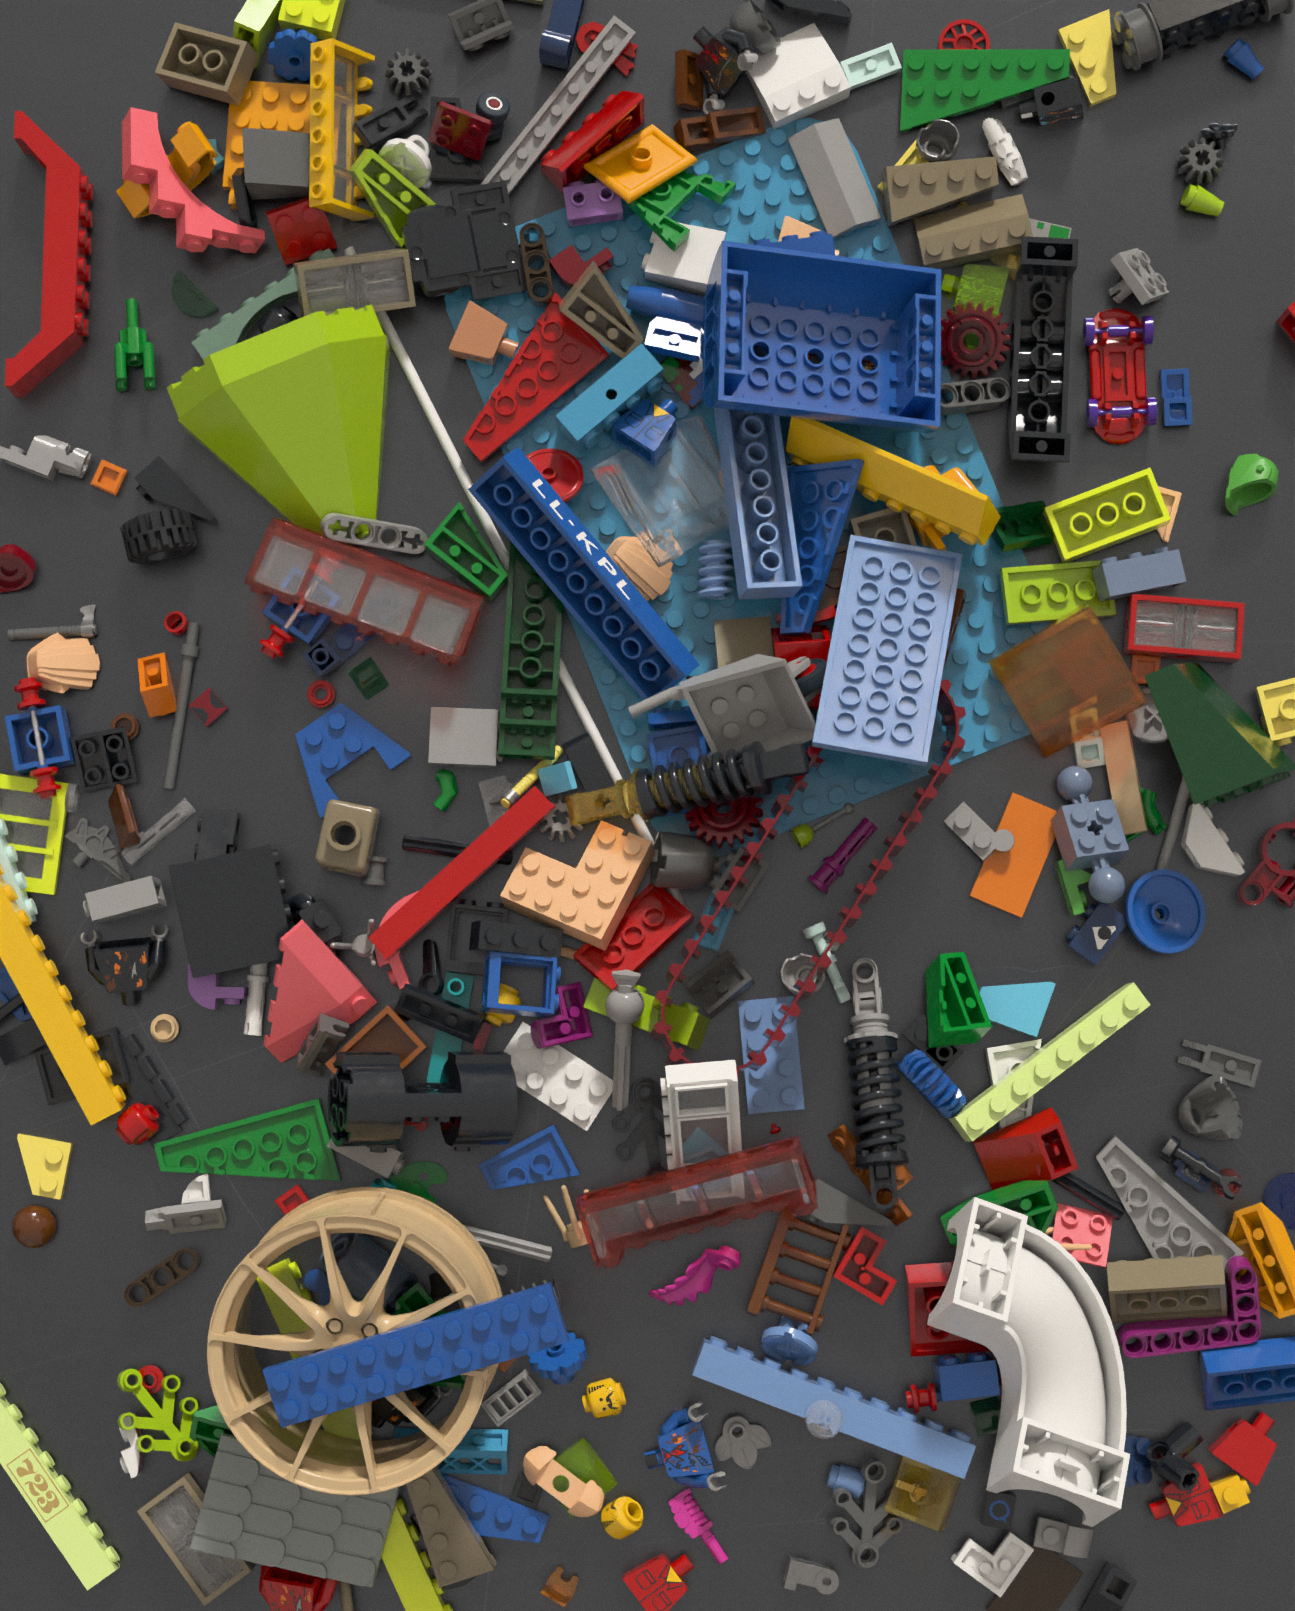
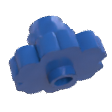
[268,29,317,81]
[528,1333,588,1385]

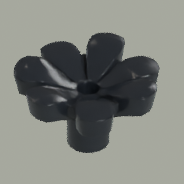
[1201,123,1238,150]

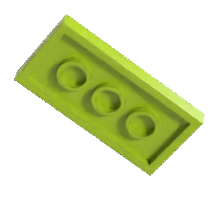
[999,560,1116,625]

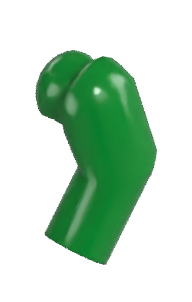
[433,769,458,812]

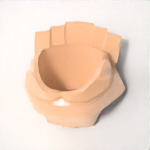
[606,536,673,601]
[27,633,100,693]

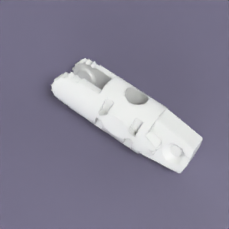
[982,118,1028,186]

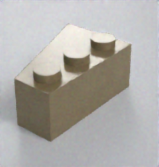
[559,260,643,359]

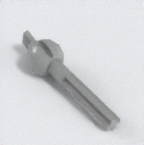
[605,970,645,1111]

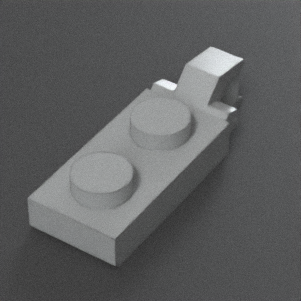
[145,1199,226,1234]

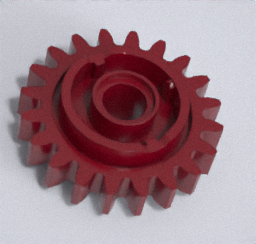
[941,300,1012,379]
[685,788,764,849]

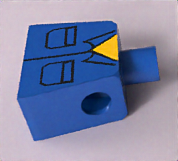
[612,399,678,467]

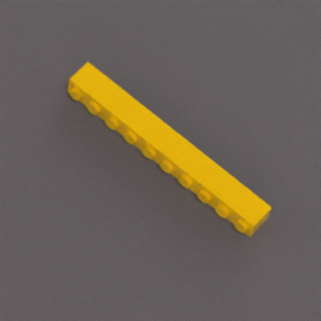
[0,863,126,1125]

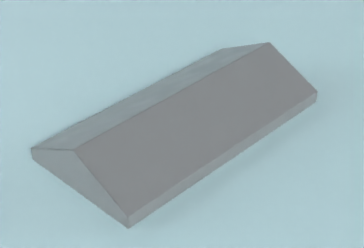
[788,118,881,239]

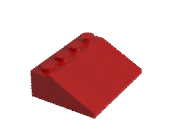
[541,91,645,196]
[905,1262,991,1357]

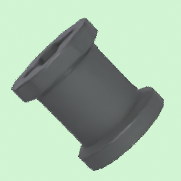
[361,856,388,887]

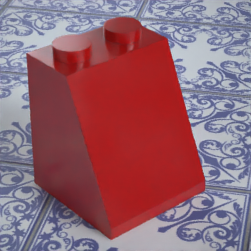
[771,624,831,710]

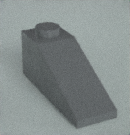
[799,1178,892,1226]

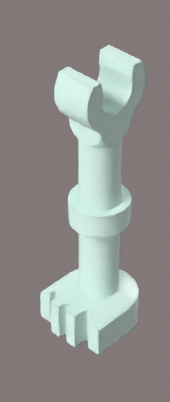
[802,921,851,1003]

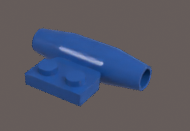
[626,286,705,362]

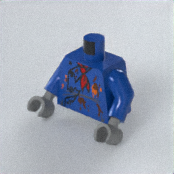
[644,1401,727,1491]

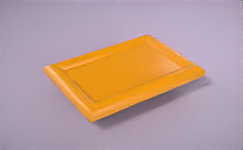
[583,124,698,204]

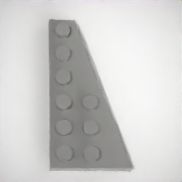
[1096,1136,1244,1274]

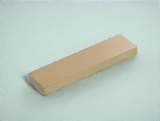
[1099,720,1148,836]

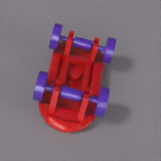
[1083,308,1157,444]

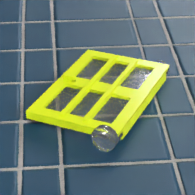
[0,773,80,895]

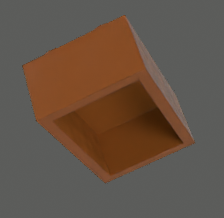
[325,1005,429,1074]

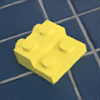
[1255,678,1295,747]

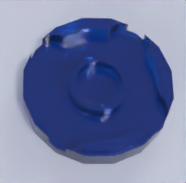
[1263,1172,1295,1230]

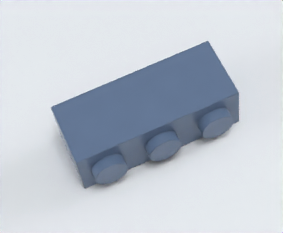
[1092,547,1187,602]

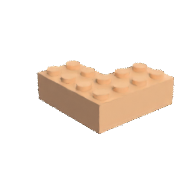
[500,820,655,951]

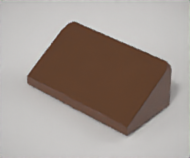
[108,784,141,849]

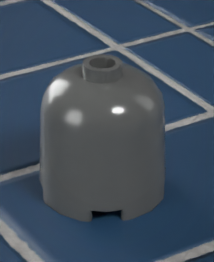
[650,831,719,890]

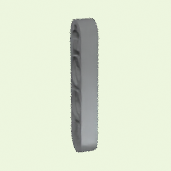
[321,513,428,554]

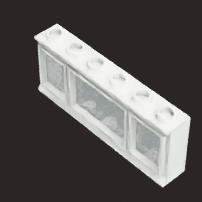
[660,1060,745,1203]

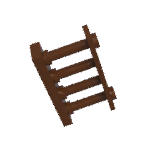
[745,1203,851,1336]

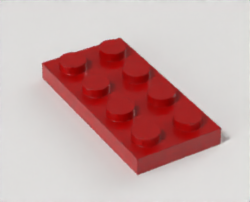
[573,883,694,992]

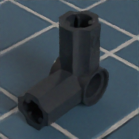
[1146,1422,1203,1491]

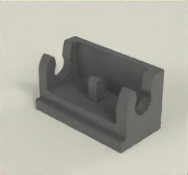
[296,1013,349,1077]

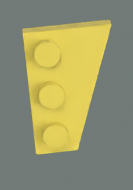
[1057,9,1116,107]

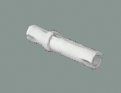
[243,962,270,1036]

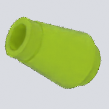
[1180,184,1224,217]

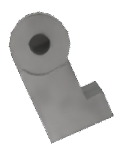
[782,1556,839,1595]

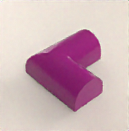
[530,982,593,1049]

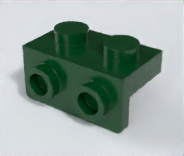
[991,500,1054,552]

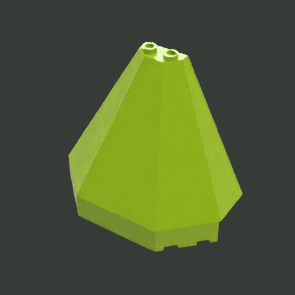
[167,305,391,553]

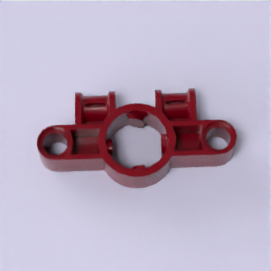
[1235,817,1295,909]

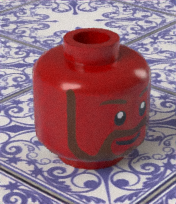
[116,1103,159,1145]

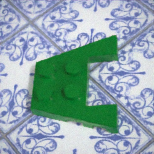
[623,169,736,252]

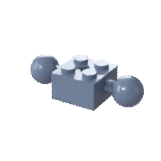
[1051,765,1129,903]

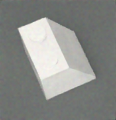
[641,223,726,296]

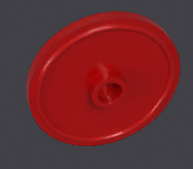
[526,449,584,503]

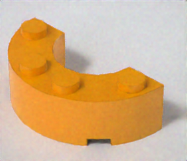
[116,121,218,218]

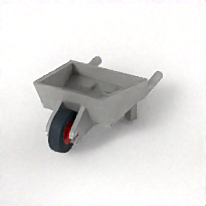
[628,654,827,771]

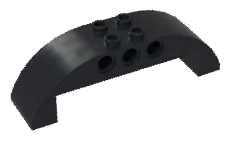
[1008,236,1079,463]

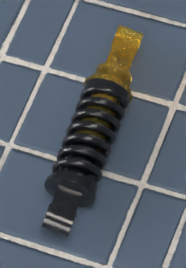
[565,741,810,825]

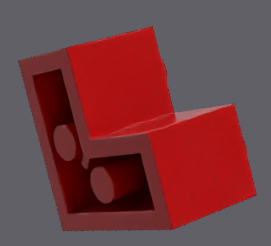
[832,1226,897,1306]

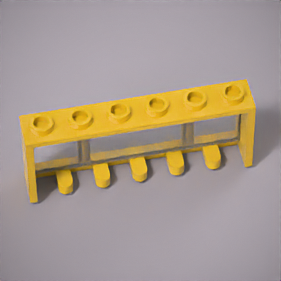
[309,38,375,222]

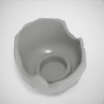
[780,953,826,995]

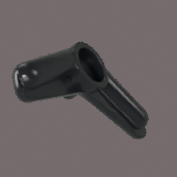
[398,939,444,1021]

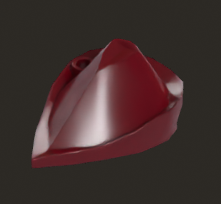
[0,544,37,593]

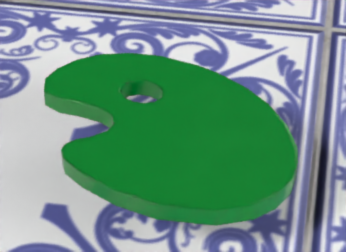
[390,1161,448,1204]

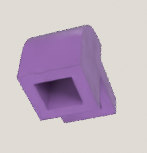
[188,964,248,1010]

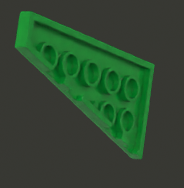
[900,49,1070,134]
[154,1098,341,1181]

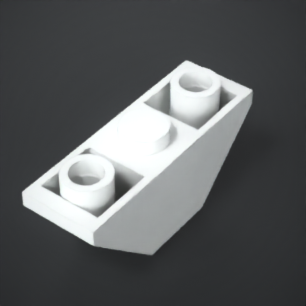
[1181,803,1245,877]

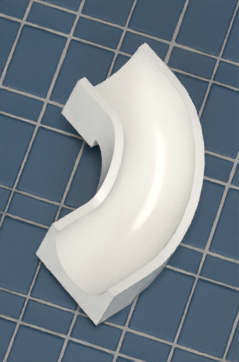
[927,1197,1130,1527]

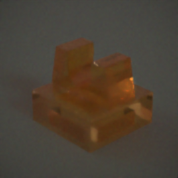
[540,1567,578,1607]

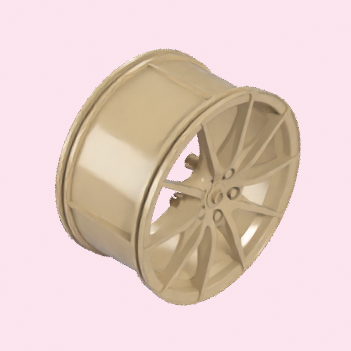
[207,1186,502,1495]

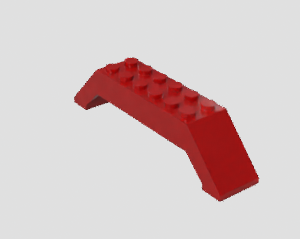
[5,111,94,398]

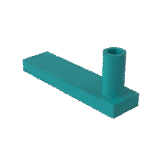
[427,972,475,1082]

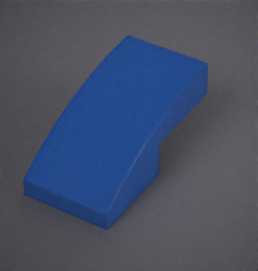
[1159,368,1193,426]

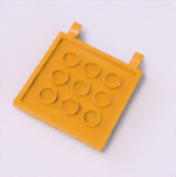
[223,81,342,210]

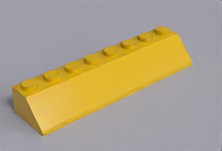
[785,417,1000,546]

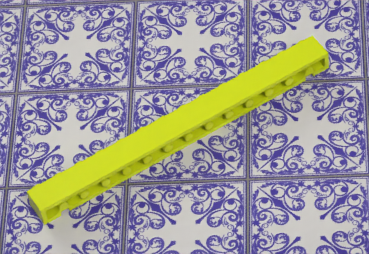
[257,1258,453,1611]

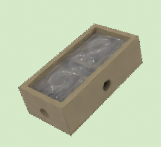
[293,248,416,318]
[137,1472,255,1606]

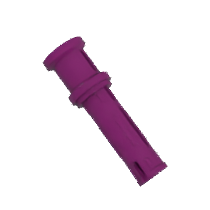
[807,817,878,895]

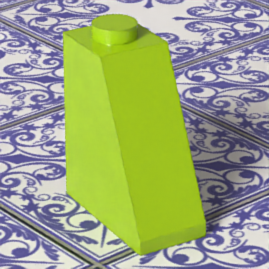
[233,0,283,68]

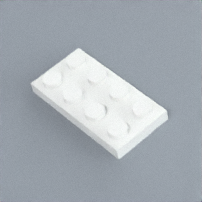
[503,1022,613,1131]

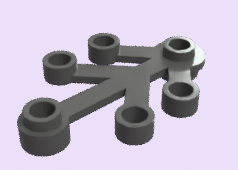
[830,1458,905,1568]

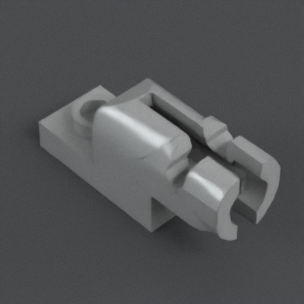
[0,435,92,481]

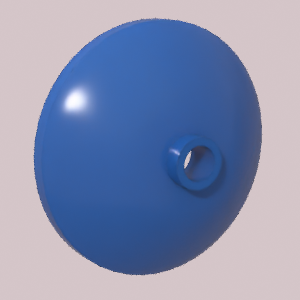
[1125,869,1206,954]

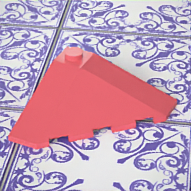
[263,920,377,1063]

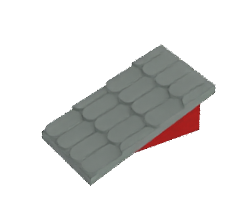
[190,1434,401,1588]

